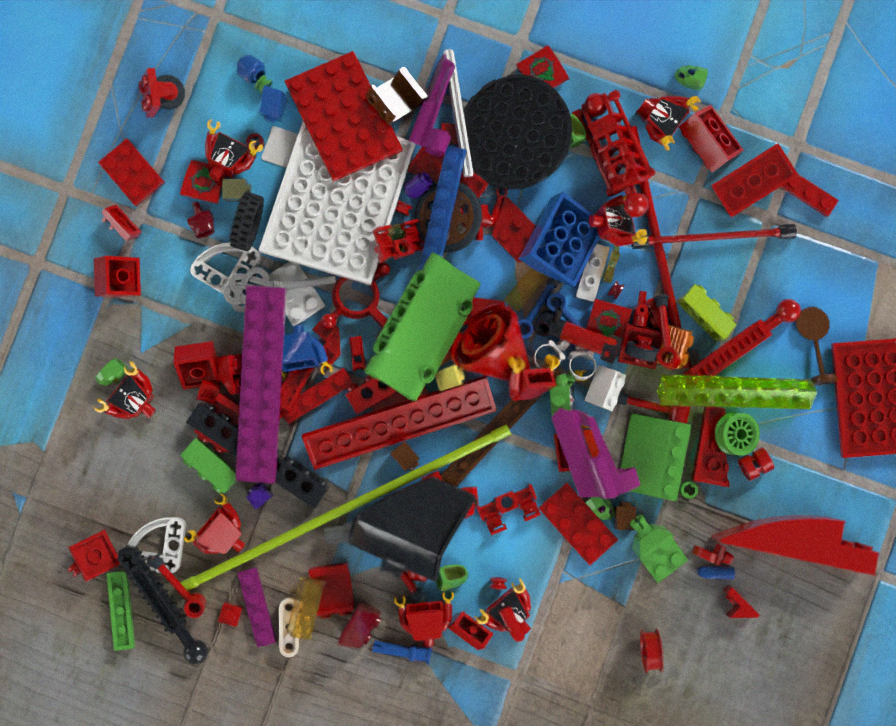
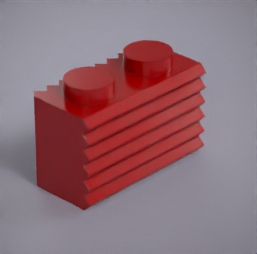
[448,611,493,650]

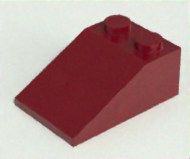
[336,600,382,648]

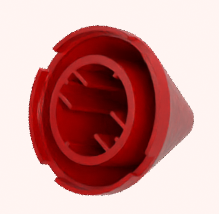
[451,303,530,381]

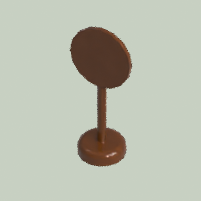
[796,307,838,386]

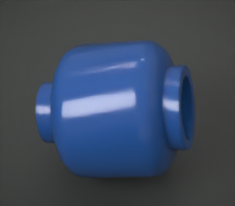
[237,55,266,84]

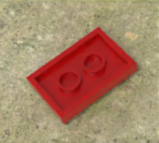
[98,138,165,207]

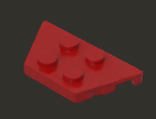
[492,197,536,263]

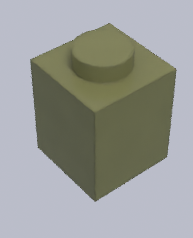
[222,179,252,202]

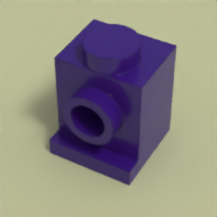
[246,482,274,509]

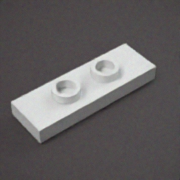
[575,244,610,303]

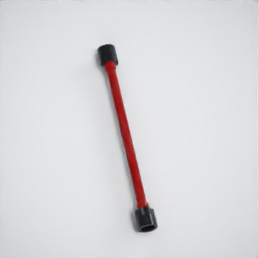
[631,224,797,249]

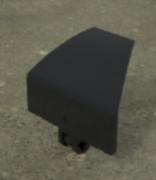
[347,476,476,581]

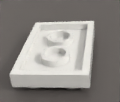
[269,261,326,326]

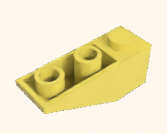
[435,365,465,391]

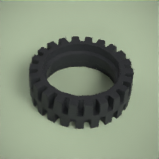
[230,192,264,251]

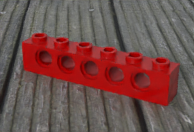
[345,347,451,414]

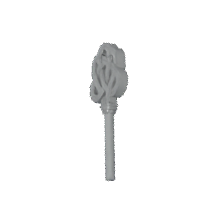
[224,267,337,313]

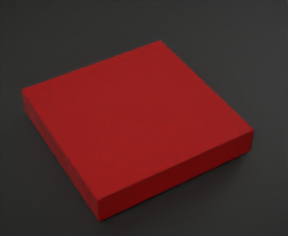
[68,529,120,582]

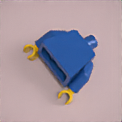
[282,325,333,381]

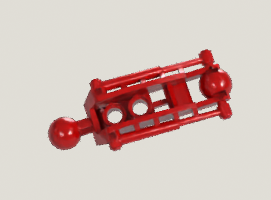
[572,89,656,217]

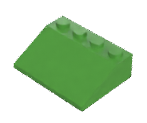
[620,413,691,501]

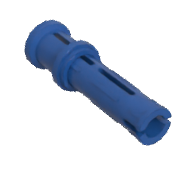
[373,640,432,665]

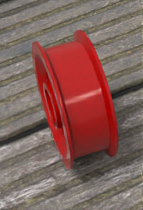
[640,628,663,674]

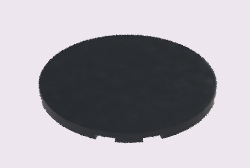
[463,74,572,190]

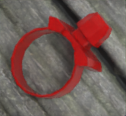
[691,543,734,565]

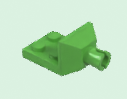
[630,515,688,583]

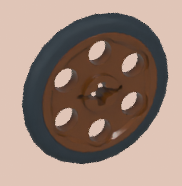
[414,182,482,253]

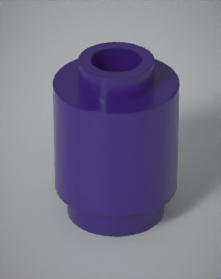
[404,172,433,199]

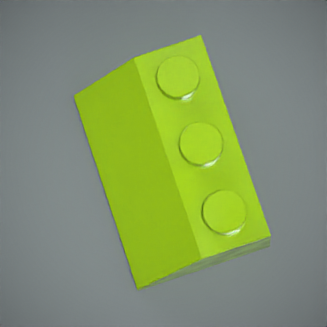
[676,284,736,342]

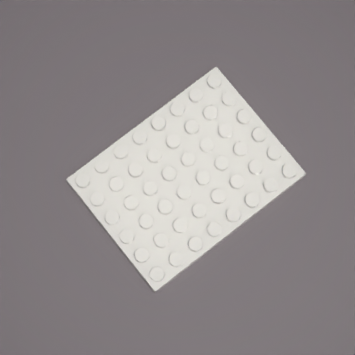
[259,122,416,286]

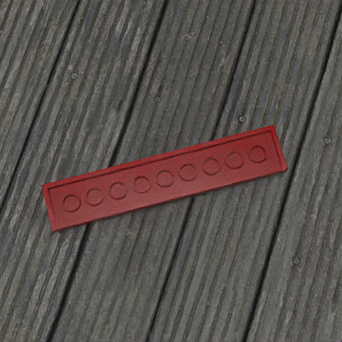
[302,375,497,470]

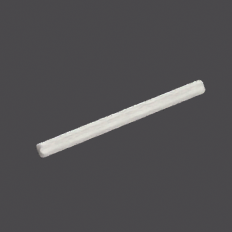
[443,49,473,177]

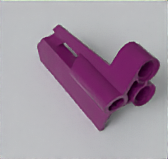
[409,54,455,157]
[551,408,641,499]

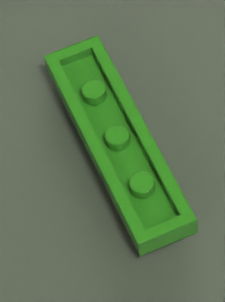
[107,570,135,651]

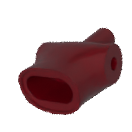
[187,202,215,239]

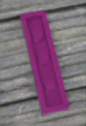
[238,567,277,648]

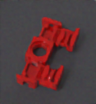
[372,219,425,263]
[477,484,541,536]

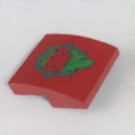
[516,45,569,88]
[180,160,227,204]
[586,299,632,338]

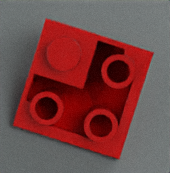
[215,354,243,394]

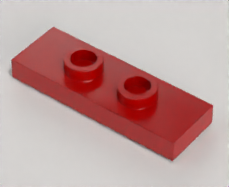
[280,367,314,413]

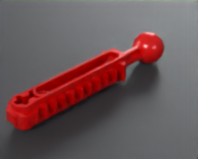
[683,299,801,389]

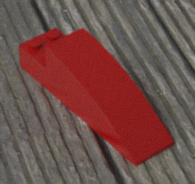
[711,515,879,576]

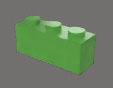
[180,438,237,493]

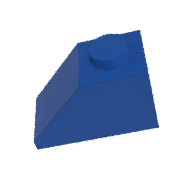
[260,85,288,123]

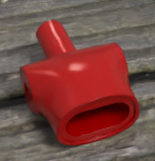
[632,291,649,327]

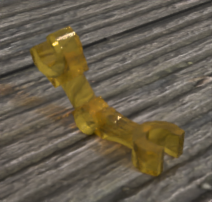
[603,245,620,283]

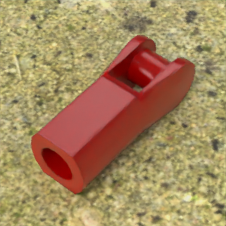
[349,336,366,372]
[499,606,525,642]

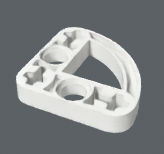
[190,243,261,297]
[127,517,186,573]

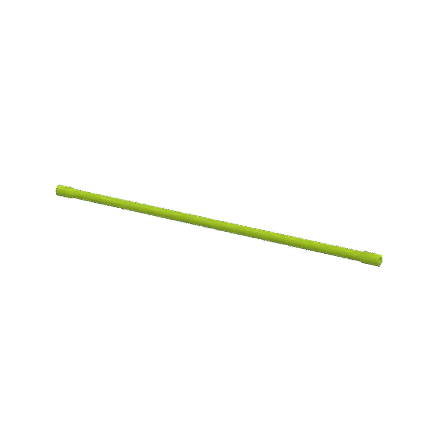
[180,424,511,591]

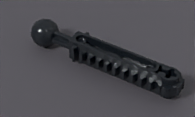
[117,544,208,665]

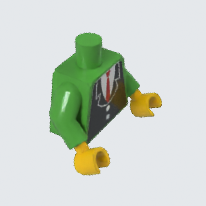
[550,370,589,429]

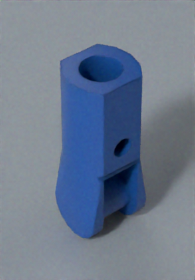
[697,566,735,579]

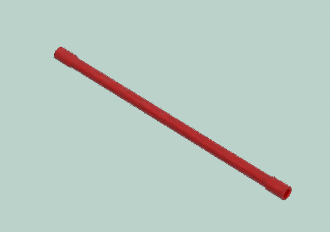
[627,126,692,369]

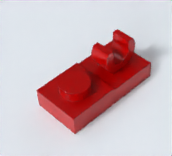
[101,205,142,241]

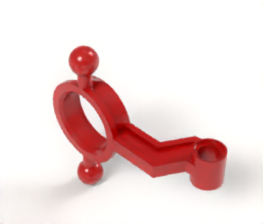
[321,262,390,329]

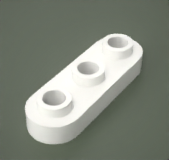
[279,598,299,657]

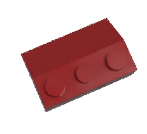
[678,105,744,172]

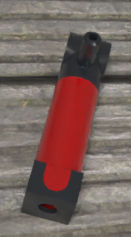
[534,307,623,364]

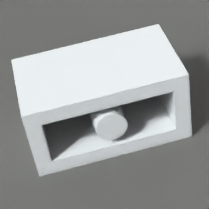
[584,365,626,411]

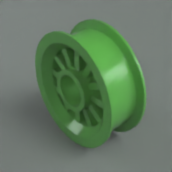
[715,413,760,456]

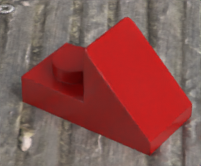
[723,585,760,618]

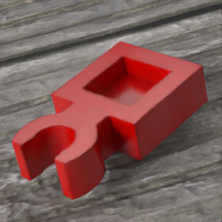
[645,298,661,330]

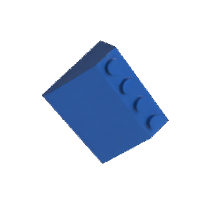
[519,192,600,287]

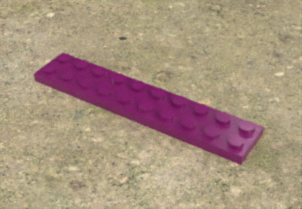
[236,285,287,483]

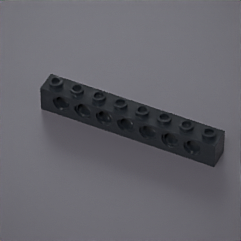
[186,402,329,509]

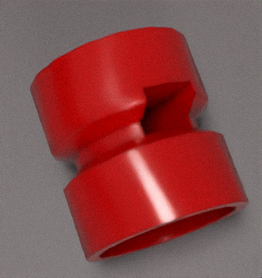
[738,447,775,481]

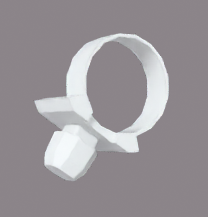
[533,340,570,370]
[568,345,596,380]

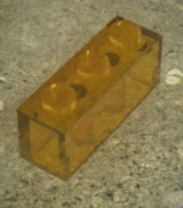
[287,575,324,640]

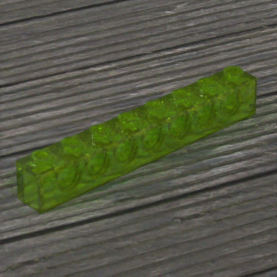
[657,375,817,410]

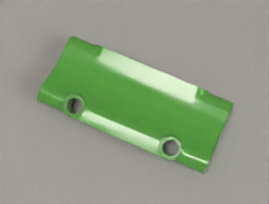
[364,253,481,402]

